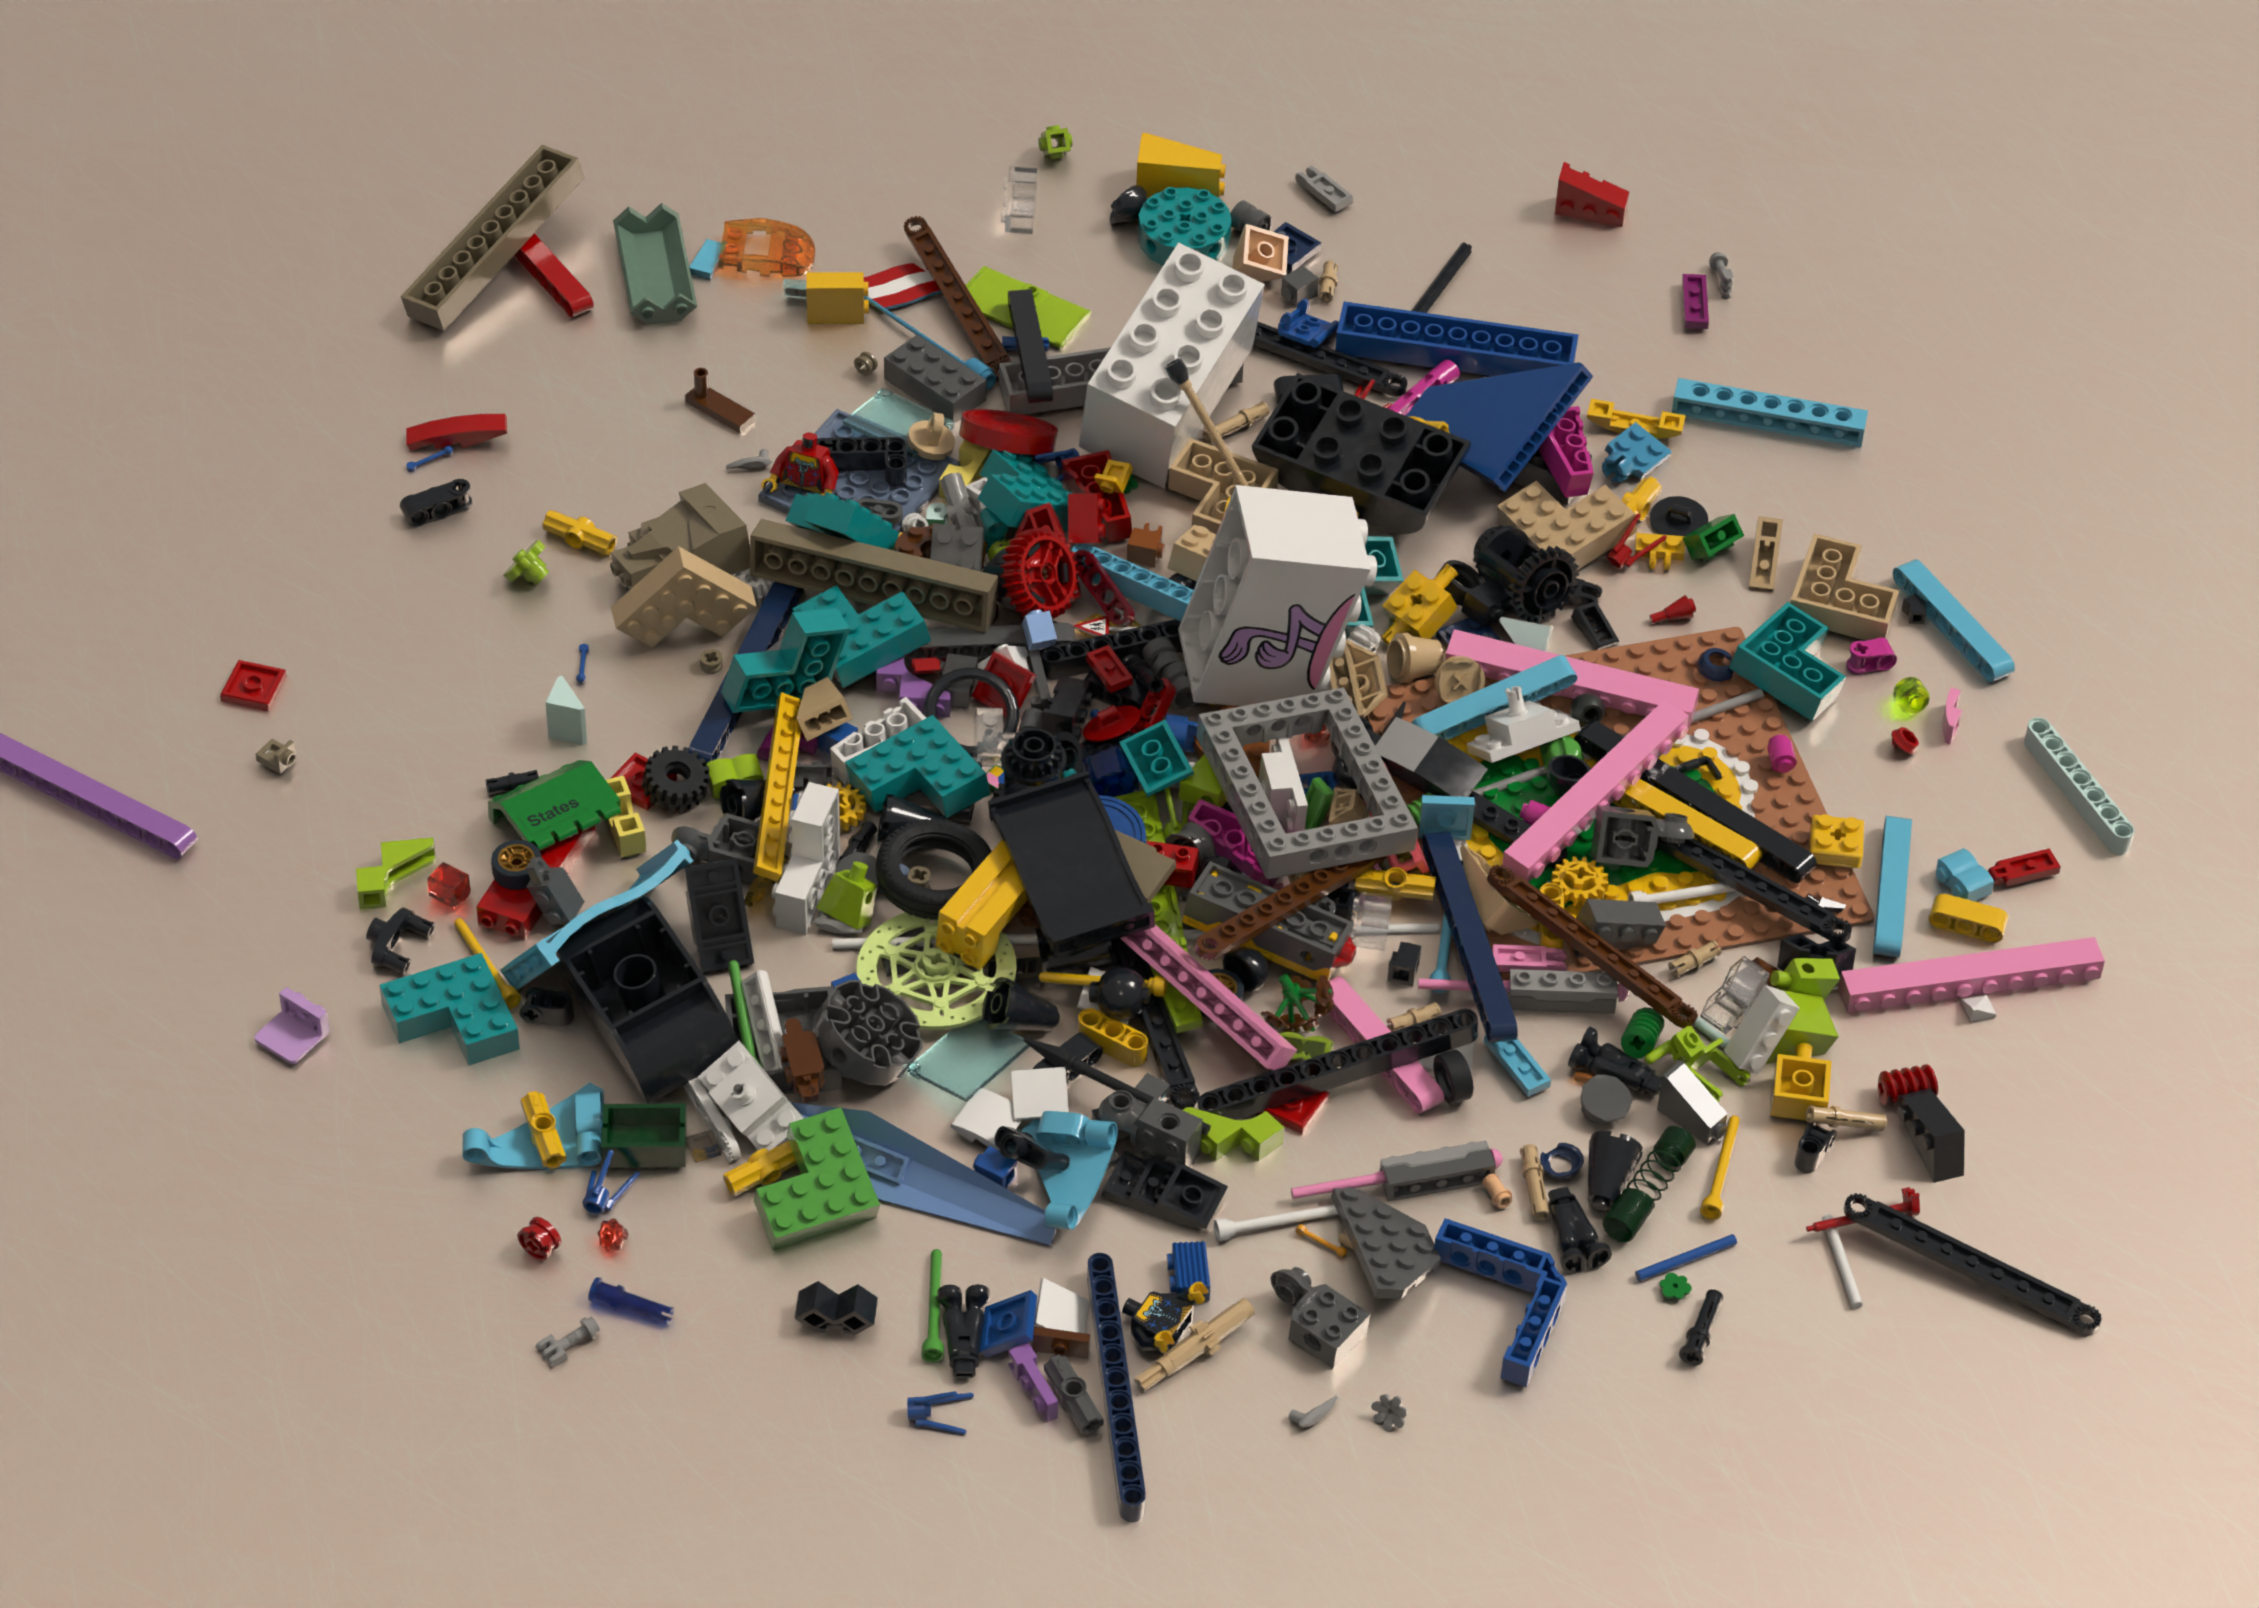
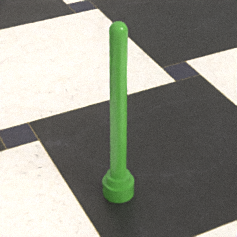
[728,960,763,1068]
[921,1249,944,1363]

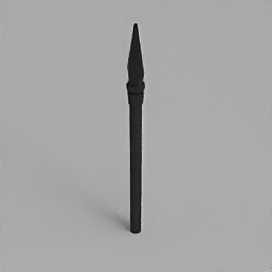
[1023,1038,1211,1135]

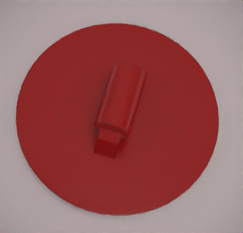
[1083,705,1141,742]

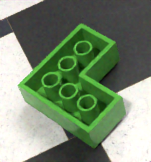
[754,1107,880,1250]

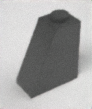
[1657,1060,1728,1145]

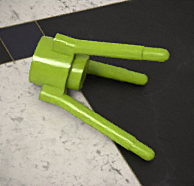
[1163,787,1188,843]

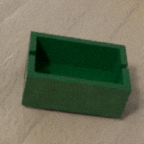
[601,1103,687,1168]

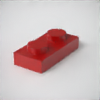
[1086,645,1133,693]

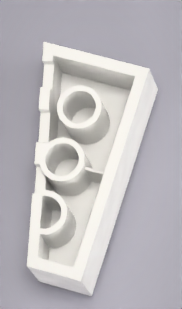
[830,697,926,785]

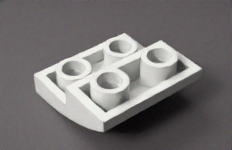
[950,1087,1022,1150]

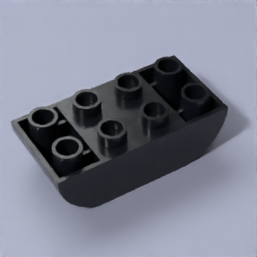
[1251,373,1471,534]
[555,896,739,1104]

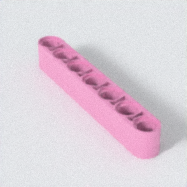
[1315,976,1445,1114]

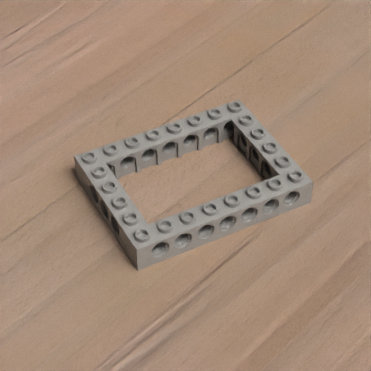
[1196,687,1418,879]

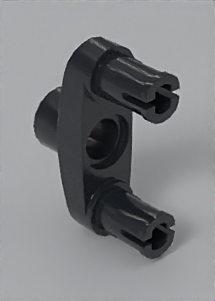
[366,907,435,975]
[994,1126,1070,1171]

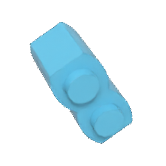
[1936,848,1994,901]

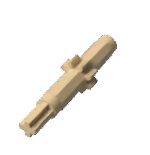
[1134,1298,1255,1392]

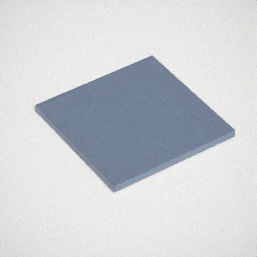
[758,409,960,533]

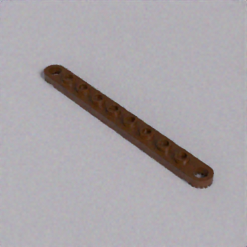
[903,216,1012,382]
[1195,856,1386,961]
[1487,865,1698,1028]

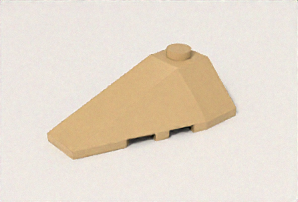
[1460,845,1539,935]

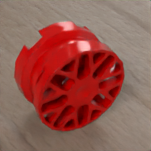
[517,1217,562,1261]

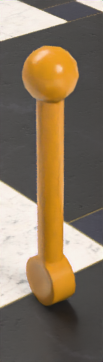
[1295,1224,1347,1258]

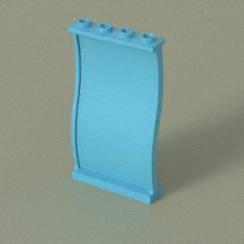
[500,839,693,990]

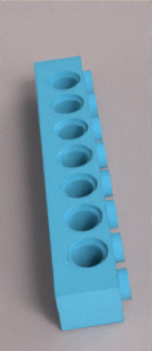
[1672,378,1868,447]

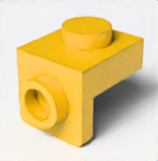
[1094,459,1133,494]

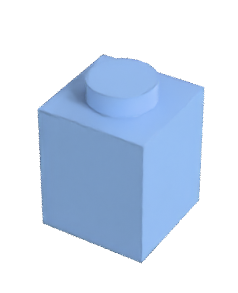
[1022,610,1057,651]

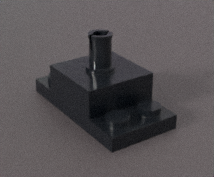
[683,858,754,973]

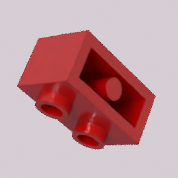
[1068,493,1106,544]
[1146,841,1199,889]

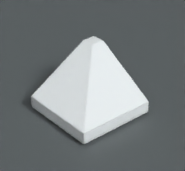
[1961,995,1996,1022]

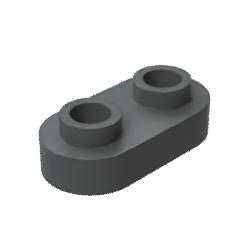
[856,498,903,525]

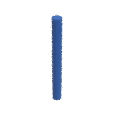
[1635,1234,1737,1282]

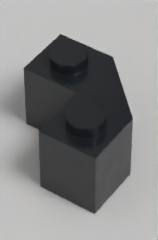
[1777,934,1856,982]
[795,1281,878,1335]

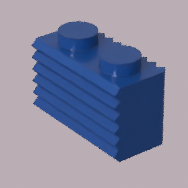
[1167,1241,1210,1301]

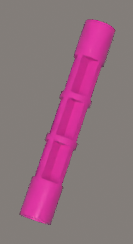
[1387,359,1460,416]

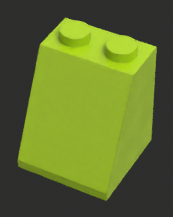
[1765,990,1839,1064]

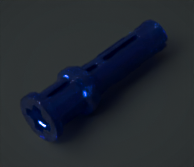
[588,1277,675,1325]

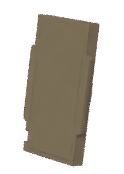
[1115,830,1176,903]

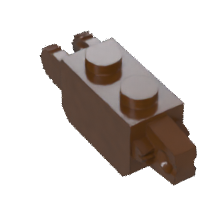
[778,1018,825,1104]

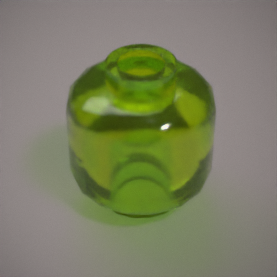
[1893,677,1930,714]

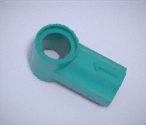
[980,507,1008,553]

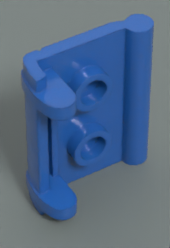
[1278,299,1339,348]

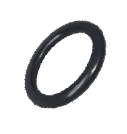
[924,668,1019,758]

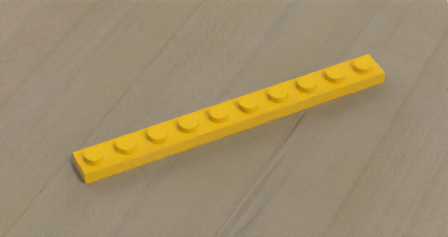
[753,692,802,882]

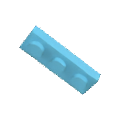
[1484,1035,1551,1097]

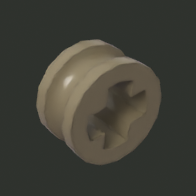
[854,351,878,376]
[700,649,723,674]

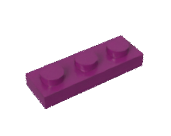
[1682,274,1709,329]

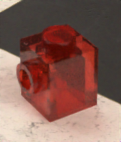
[427,862,471,908]

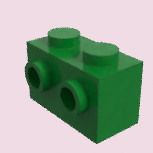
[1682,514,1744,561]

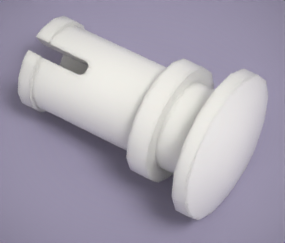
[902,513,928,532]

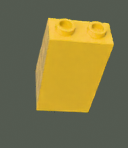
[1136,133,1226,198]

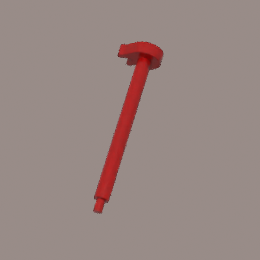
[1806,1187,1920,1232]

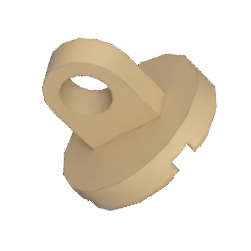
[907,412,956,460]
[1434,655,1485,703]

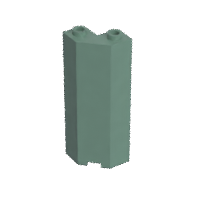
[613,203,697,324]

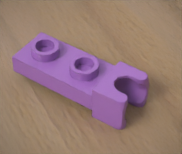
[1008,1343,1058,1422]

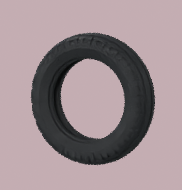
[875,819,992,920]

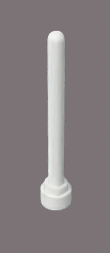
[1627,883,1736,903]
[1214,1205,1339,1242]

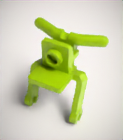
[1644,1026,1751,1103]

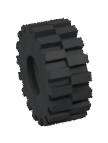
[642,746,710,813]

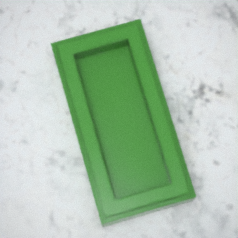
[1305,777,1335,830]

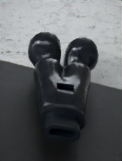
[1568,1026,1662,1096]
[1548,1187,1612,1274]
[937,1284,990,1378]

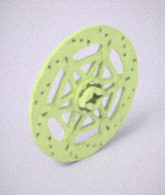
[857,912,1017,1030]

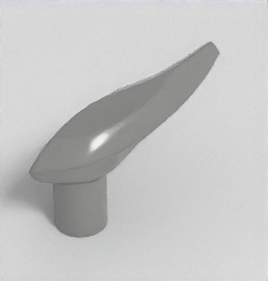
[726,449,773,470]
[812,911,863,934]
[1288,1396,1338,1427]

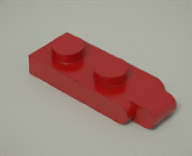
[1988,848,2061,886]

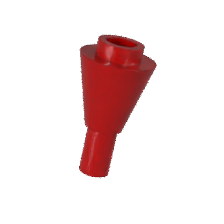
[1649,595,1696,624]

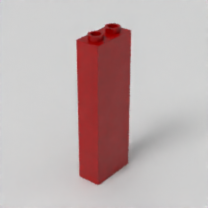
[476,826,596,940]

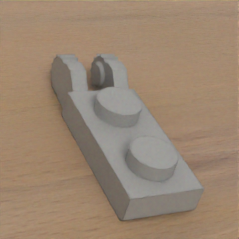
[1295,166,1353,212]

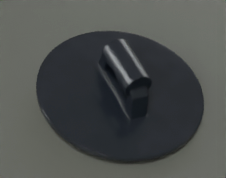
[1650,496,1708,536]

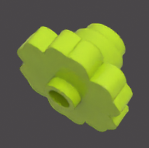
[503,540,549,585]

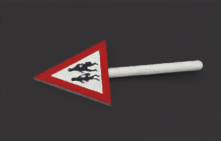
[1072,616,1137,636]

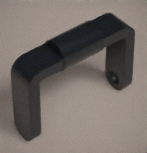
[1674,756,1722,780]

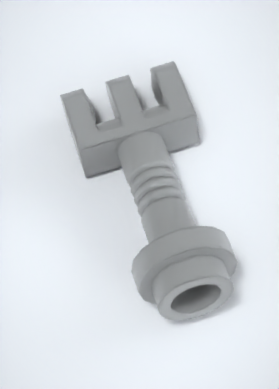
[1709,252,1733,298]
[535,1317,600,1368]

